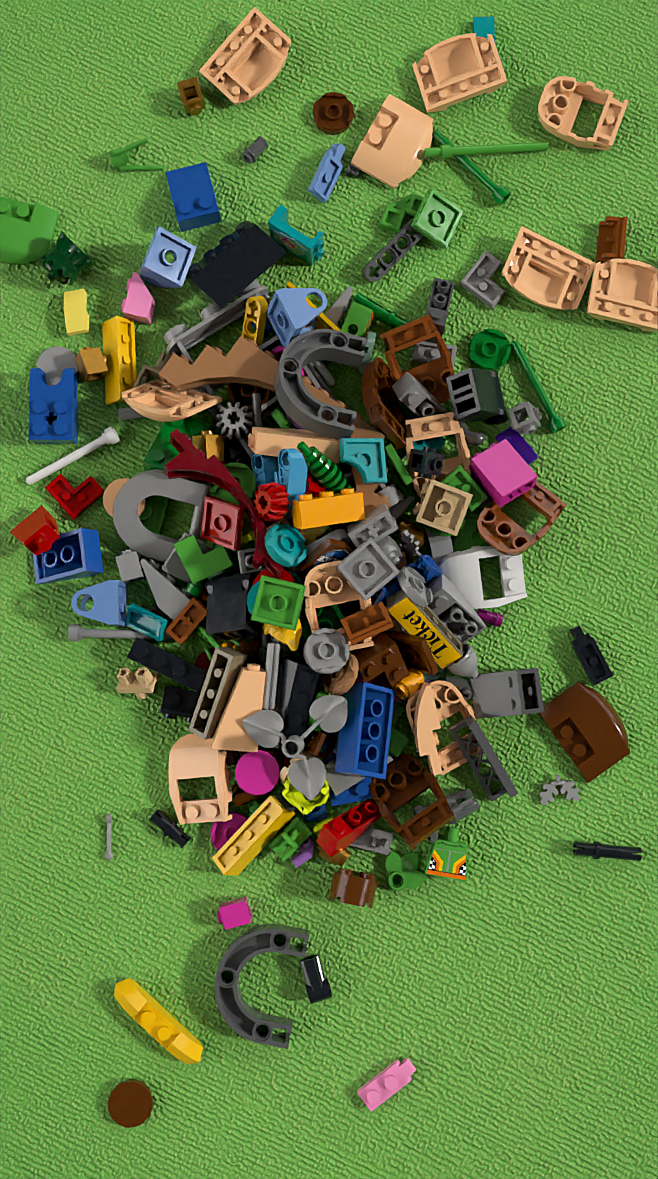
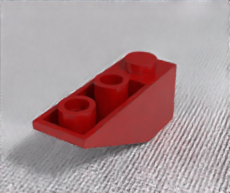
[316,799,382,857]

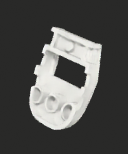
[438,545,527,609]

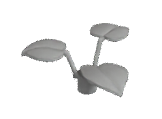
[242,695,347,800]

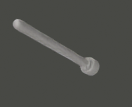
[68,624,173,642]

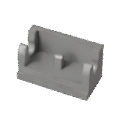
[347,503,399,547]

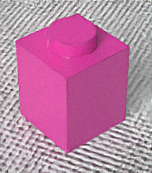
[217,896,252,930]

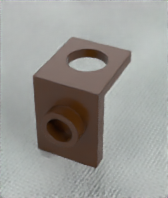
[239,640,260,667]
[303,730,330,760]

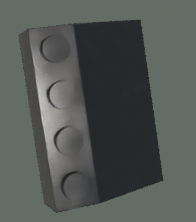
[186,221,286,309]
[256,647,322,753]

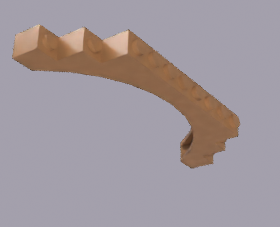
[158,336,391,515]

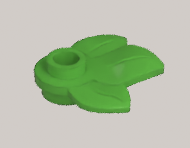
[385,851,427,891]

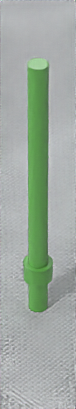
[424,142,548,159]

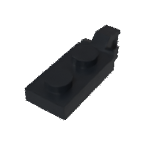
[569,625,613,686]

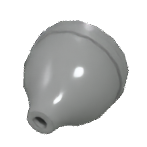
[446,643,479,679]

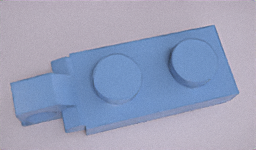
[308,143,346,203]

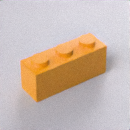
[291,488,365,529]

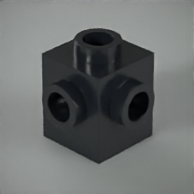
[407,446,444,479]

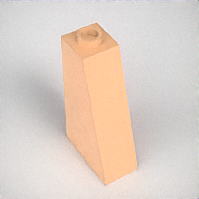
[248,427,340,464]
[211,664,266,752]

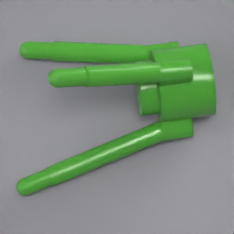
[109,138,163,172]
[194,620,241,662]

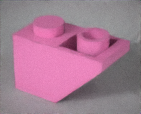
[121,272,156,325]

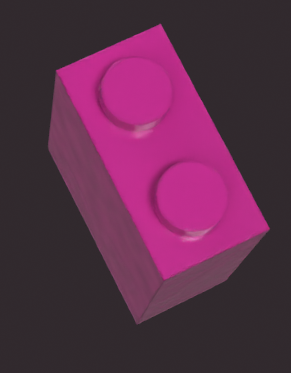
[469,439,538,508]

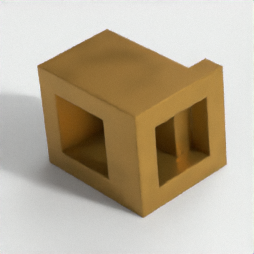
[177,77,205,115]

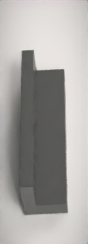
[449,715,518,802]

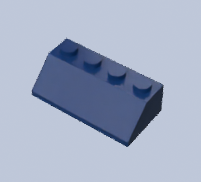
[335,682,395,779]

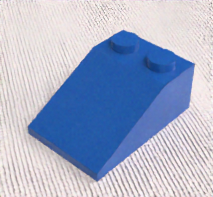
[166,162,221,232]
[33,528,104,585]

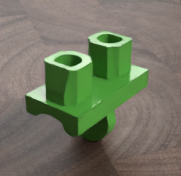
[269,817,313,861]

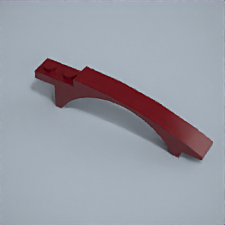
[165,429,284,579]

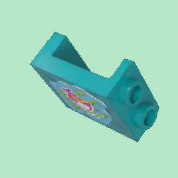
[268,204,325,266]

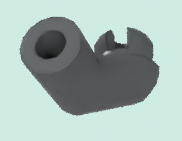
[459,421,484,446]
[444,675,472,700]

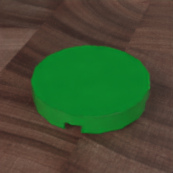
[468,328,511,371]

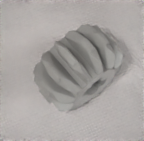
[216,402,253,439]

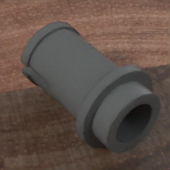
[242,136,268,164]

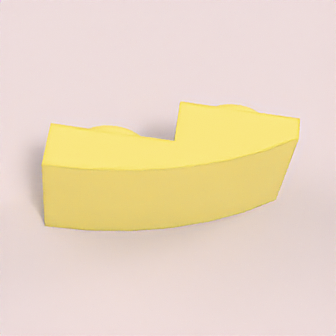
[64,289,90,336]

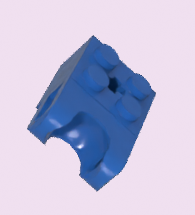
[29,368,79,444]

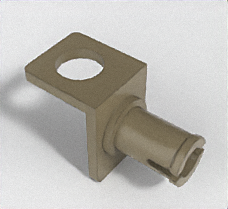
[134,351,172,388]

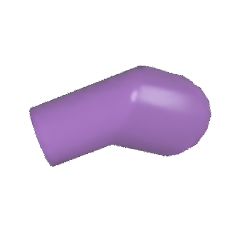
[291,836,315,868]

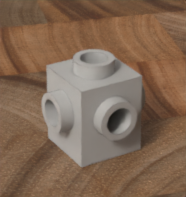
[508,402,542,435]

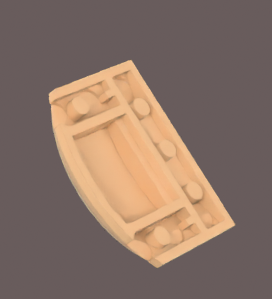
[199,7,291,105]
[412,33,507,112]
[351,94,433,189]
[501,226,596,310]
[587,259,658,332]
[121,379,222,422]

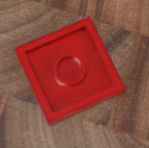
[201,495,245,551]

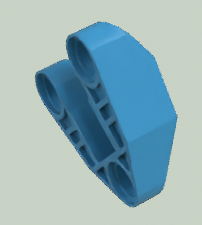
[251,448,308,515]

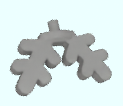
[398,529,422,560]
[538,775,580,805]

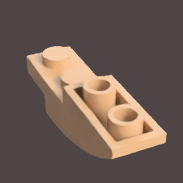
[414,682,444,776]

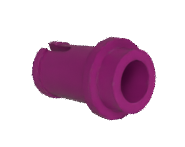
[477,608,504,628]

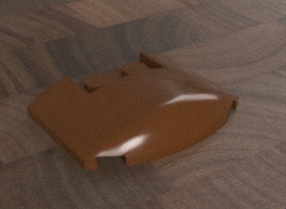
[538,681,630,783]

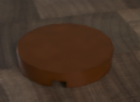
[313,92,354,135]
[108,1079,154,1128]

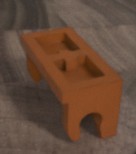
[596,216,627,264]
[165,598,207,645]
[340,601,394,645]

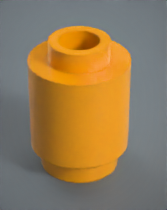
[392,668,424,700]

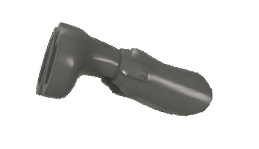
[412,788,480,843]

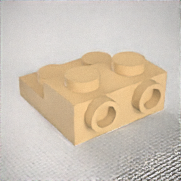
[412,479,473,536]

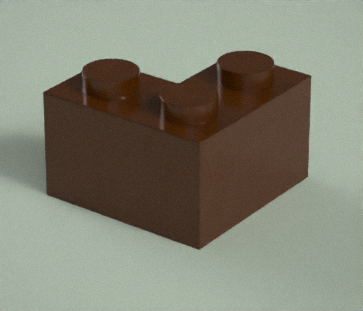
[350,632,410,687]

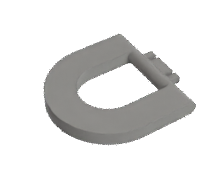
[113,470,211,562]

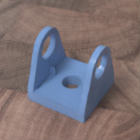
[140,226,197,288]
[266,288,327,348]
[71,580,127,627]

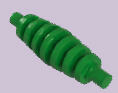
[297,441,351,494]

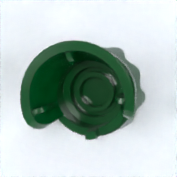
[40,231,96,286]

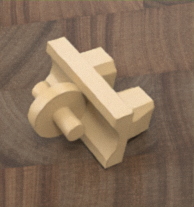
[116,667,160,699]

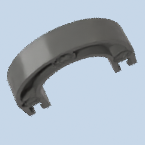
[274,329,367,440]
[215,924,310,1049]

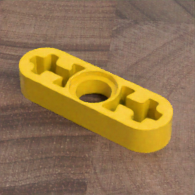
[242,296,268,347]

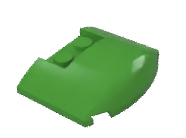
[0,196,59,265]

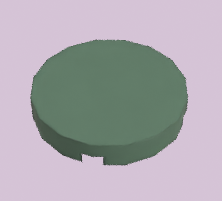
[358,331,376,374]

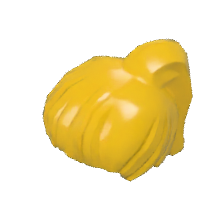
[262,619,302,651]

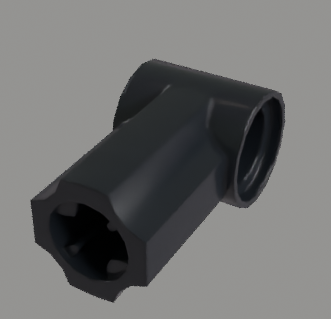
[300,954,332,1004]

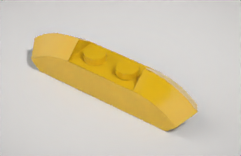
[114,978,203,1064]

